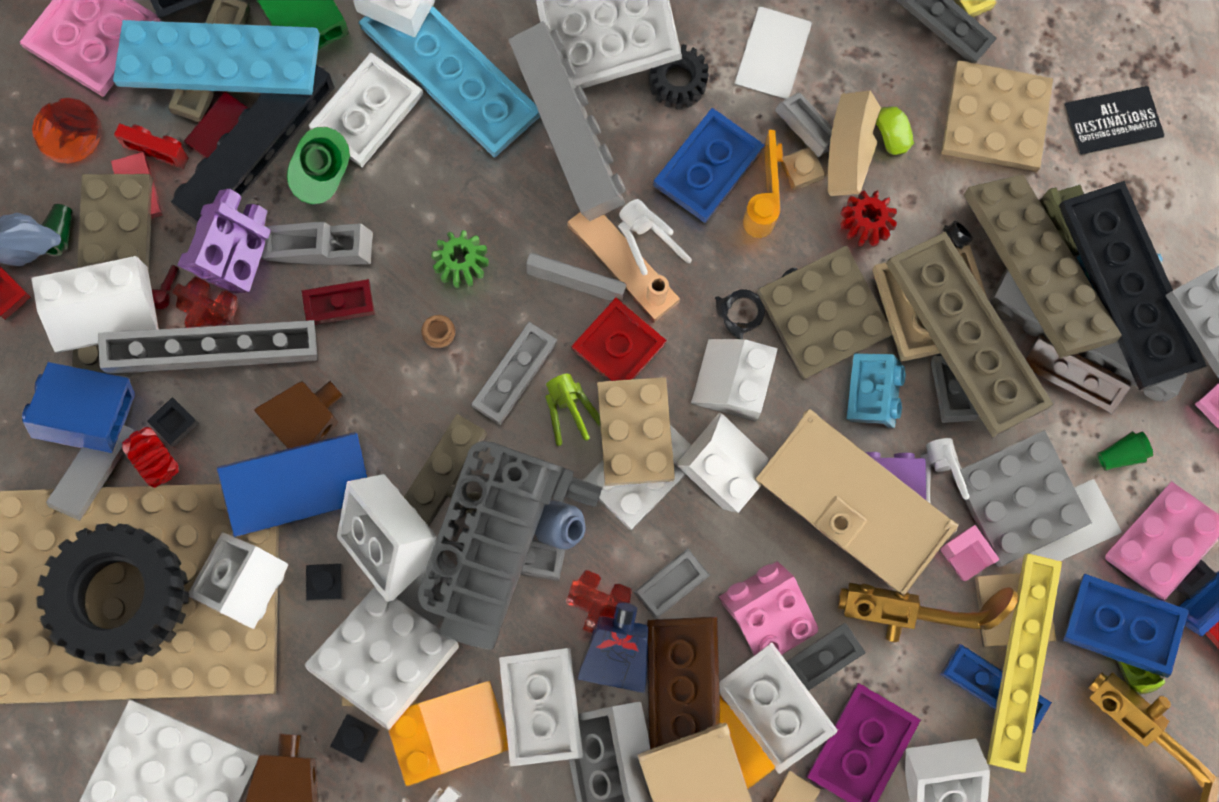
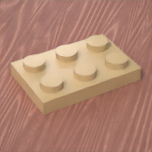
[597,377,675,486]

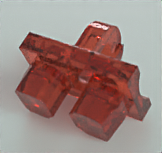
[173,276,239,328]
[565,570,632,633]

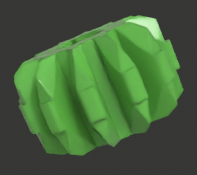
[431,230,489,288]

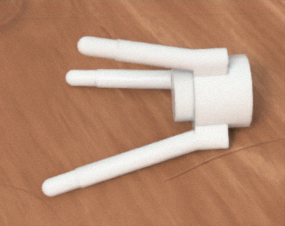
[618,199,692,275]
[920,438,970,503]

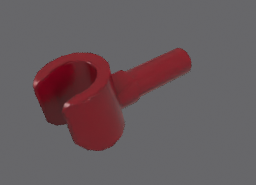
[152,265,179,309]

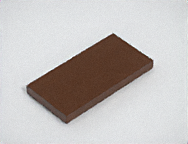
[647,617,720,749]

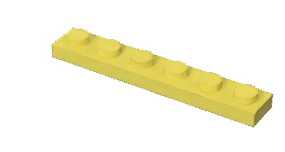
[986,553,1062,773]

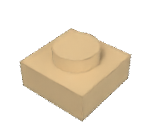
[780,147,825,191]

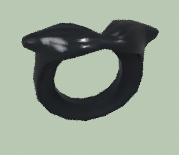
[715,289,765,339]

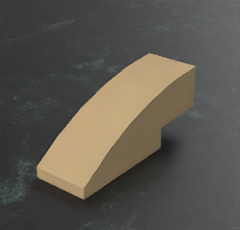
[828,90,881,196]

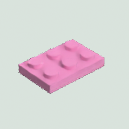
[1105,481,1219,601]

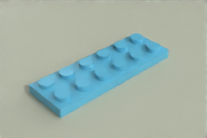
[359,6,540,158]
[113,20,320,95]

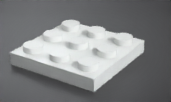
[305,587,459,730]

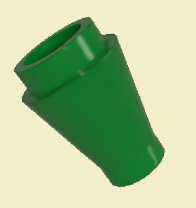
[1097,431,1154,471]

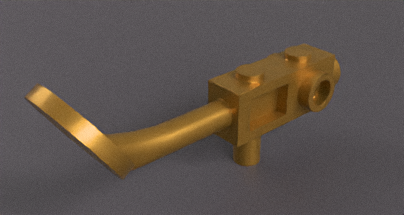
[838,583,1018,642]
[1088,672,1219,802]

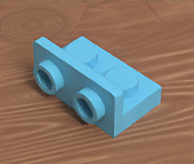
[846,353,906,428]

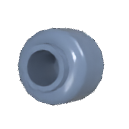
[535,501,586,550]

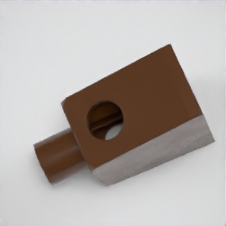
[254,381,343,449]
[245,734,318,802]

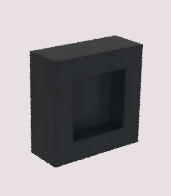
[147,397,199,447]
[1176,560,1217,600]
[306,563,344,602]
[330,714,380,763]

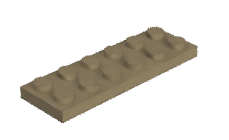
[72,174,153,374]
[964,174,1122,358]
[886,232,1054,438]

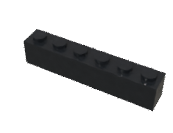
[171,64,335,225]

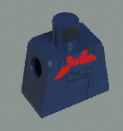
[578,603,648,693]

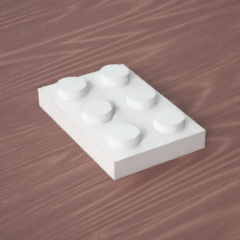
[309,53,423,168]
[583,425,691,531]
[719,643,838,774]
[499,648,583,766]

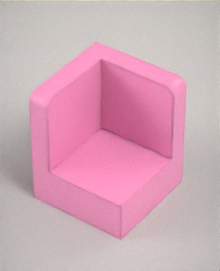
[940,525,999,581]

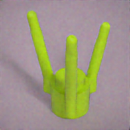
[545,373,600,446]

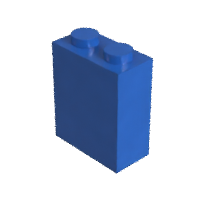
[22,362,135,453]

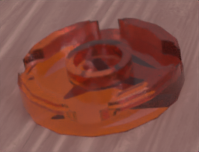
[32,98,102,164]

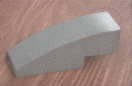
[261,222,373,265]

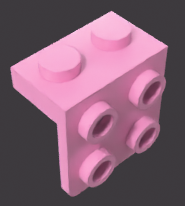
[718,561,818,655]

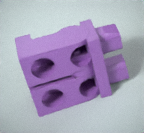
[177,189,271,294]

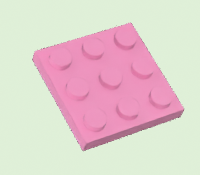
[20,0,161,97]

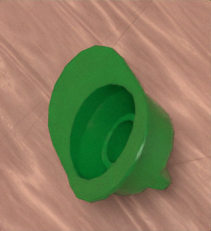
[286,127,350,205]

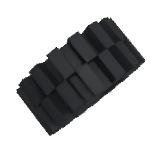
[649,44,709,109]

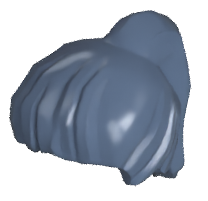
[0,213,61,266]

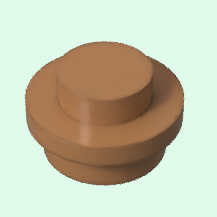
[421,315,455,349]

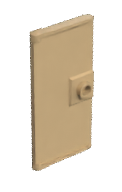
[756,409,958,595]
[637,723,752,802]

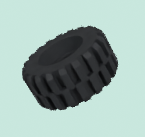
[36,523,189,666]

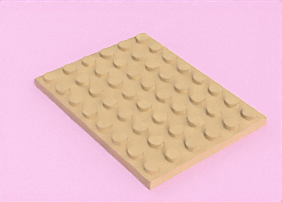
[0,484,279,705]

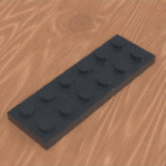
[1059,181,1207,391]

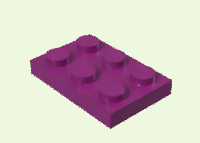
[806,683,921,802]

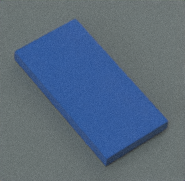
[216,432,367,537]

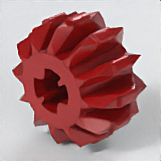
[840,190,897,247]
[122,426,179,488]

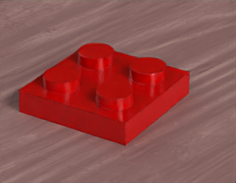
[571,297,667,381]

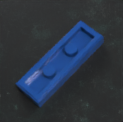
[941,644,1052,733]

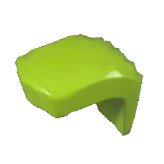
[875,107,914,155]
[1117,660,1165,695]

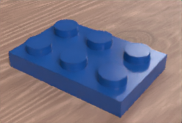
[653,108,765,224]
[1062,574,1189,678]

